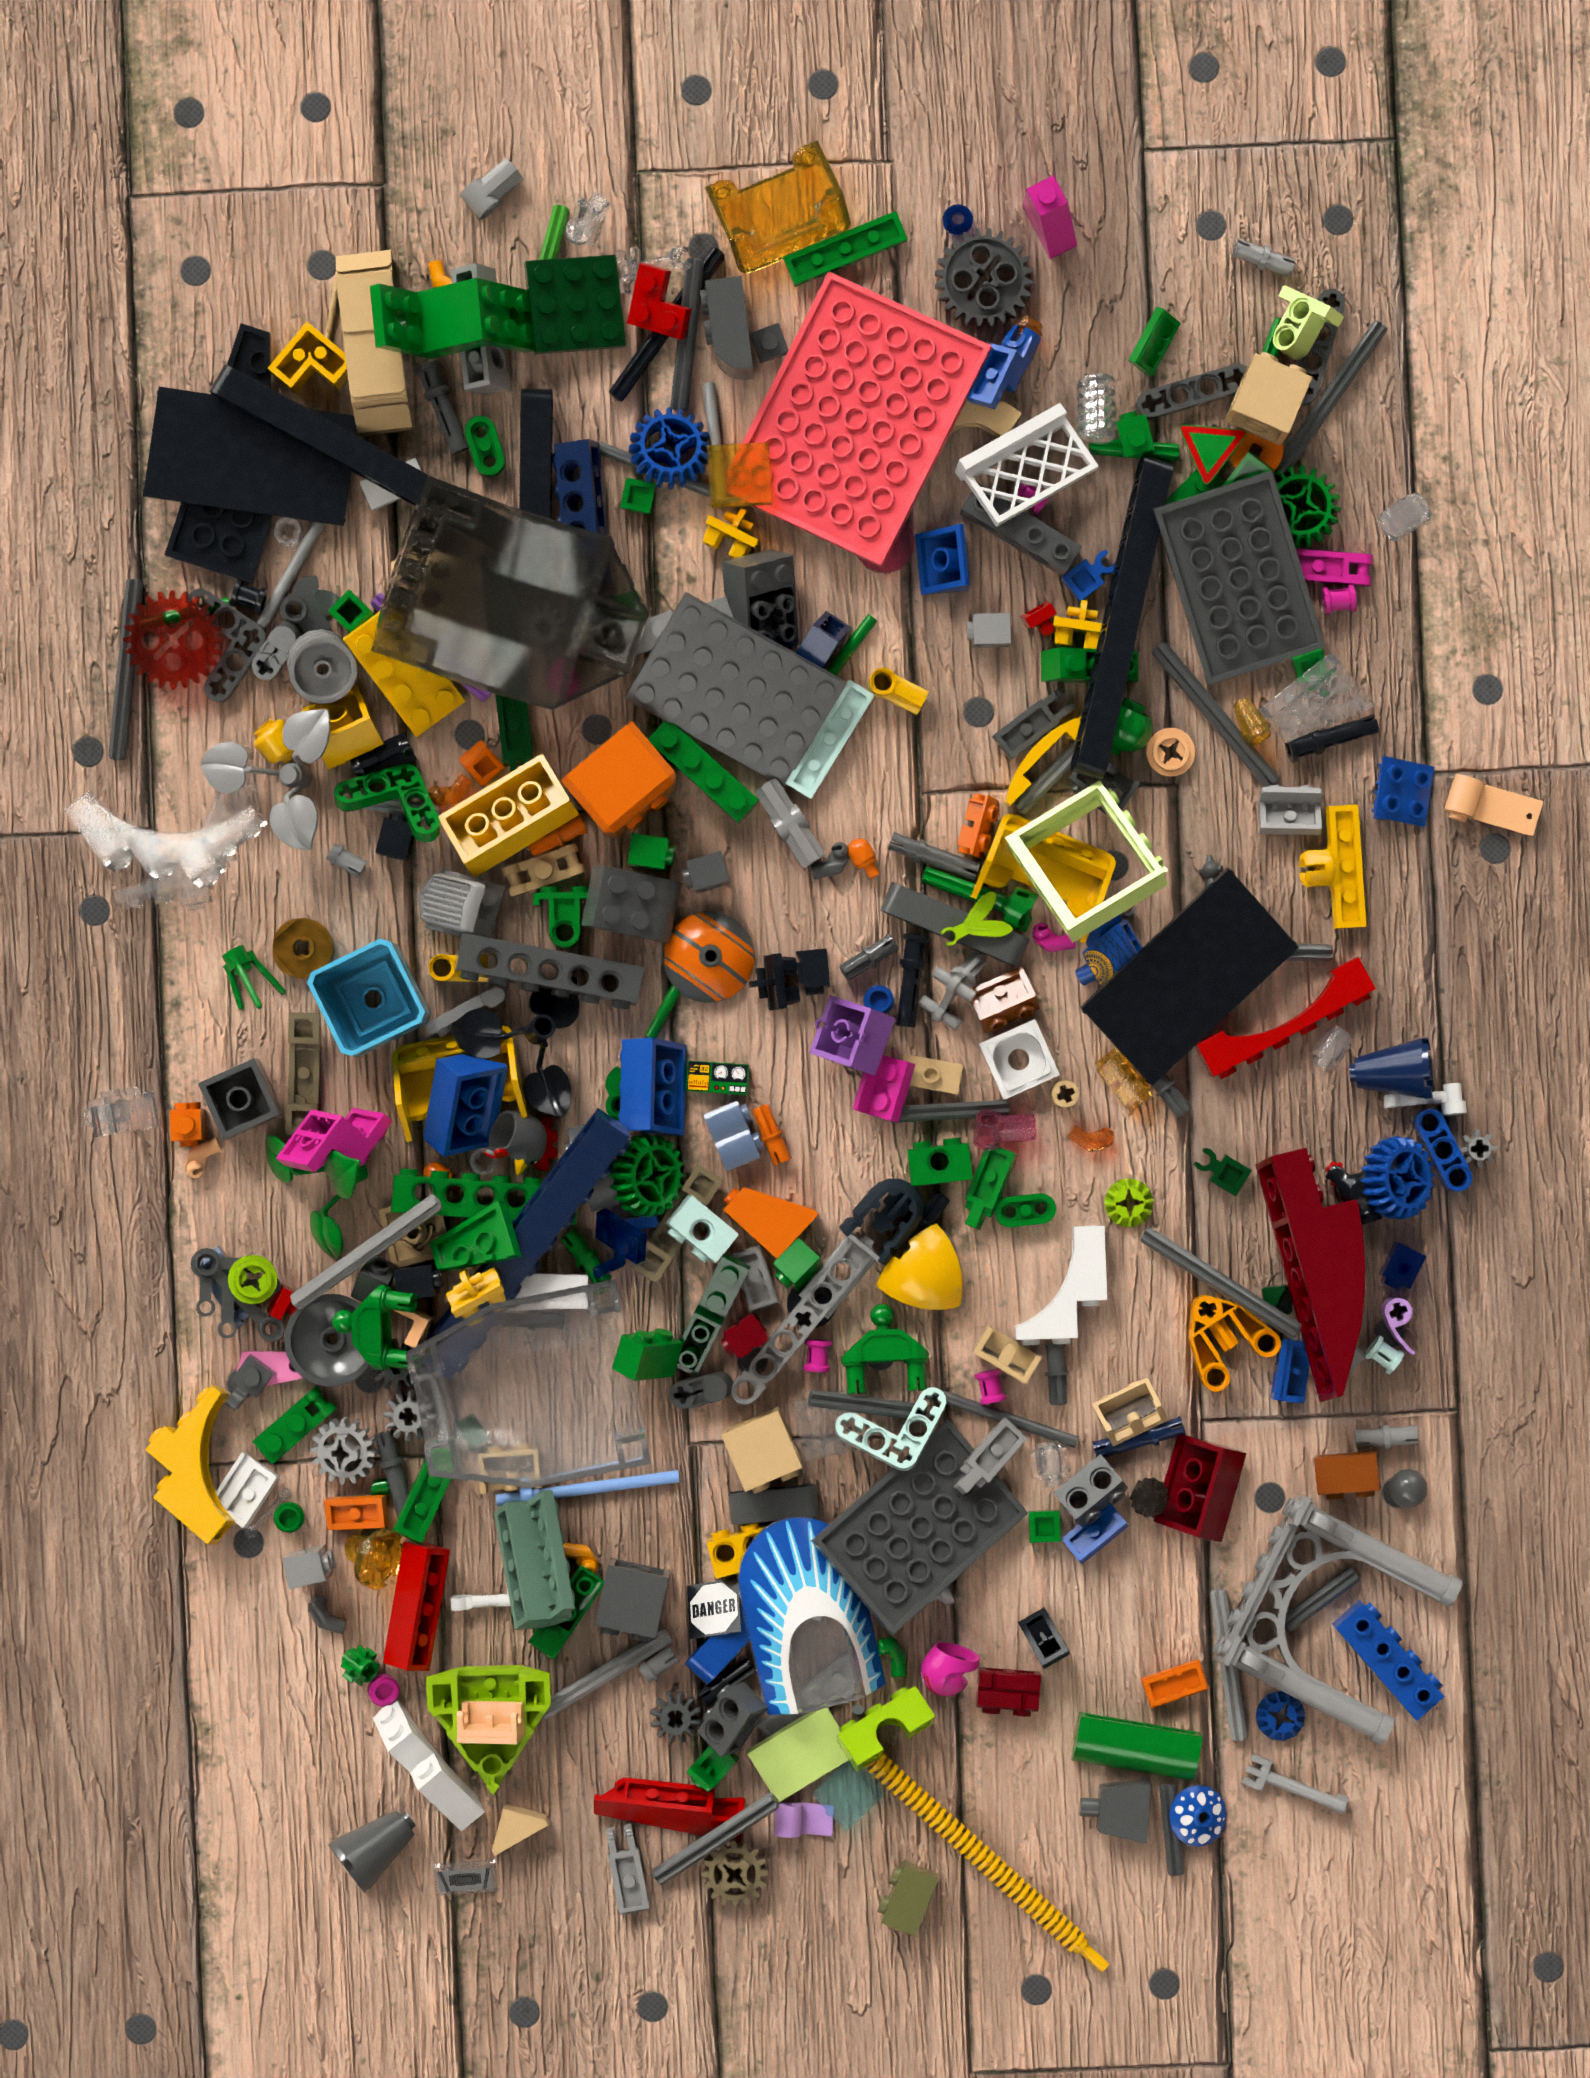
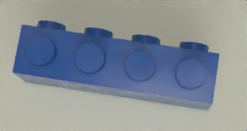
[1332,1600,1445,1721]

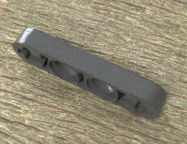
[1297,289,1345,406]
[1136,364,1247,420]

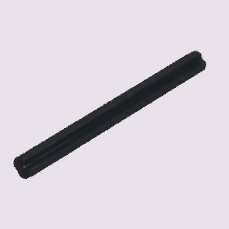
[609,247,725,402]

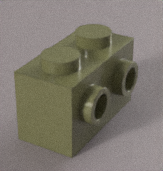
[877,1860,939,1937]

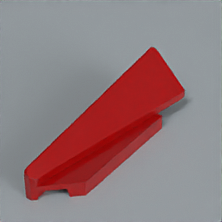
[594,1777,745,1843]

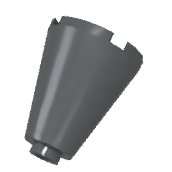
[328,1810,416,1893]

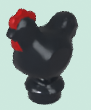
[1325,1161,1383,1225]

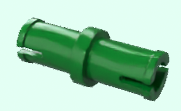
[560,1228,612,1289]

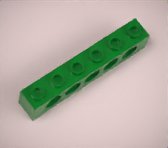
[390,1168,577,1225]

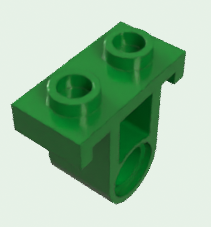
[533,886,589,949]

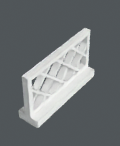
[955,403,1099,527]

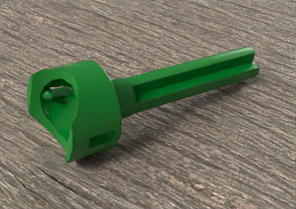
[921,867,1039,932]

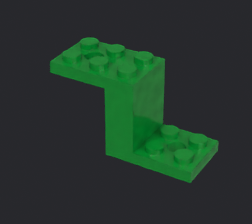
[370,278,534,359]

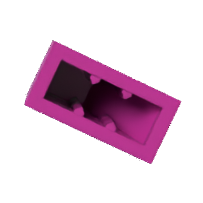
[1022,175,1077,259]

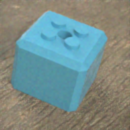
[307,938,431,1057]

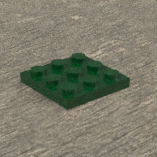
[524,255,626,355]

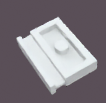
[216,1452,280,1528]

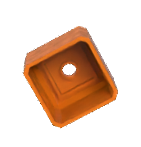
[561,721,678,838]

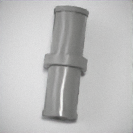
[1232,238,1296,278]
[1355,1425,1418,1449]

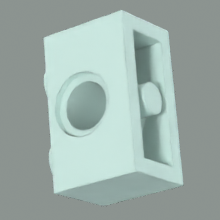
[665,1195,739,1263]

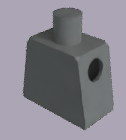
[1079,1779,1151,1843]

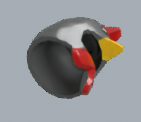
[484,1110,558,1175]

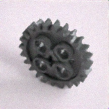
[934,228,1034,329]

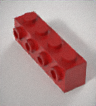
[383,1541,450,1671]

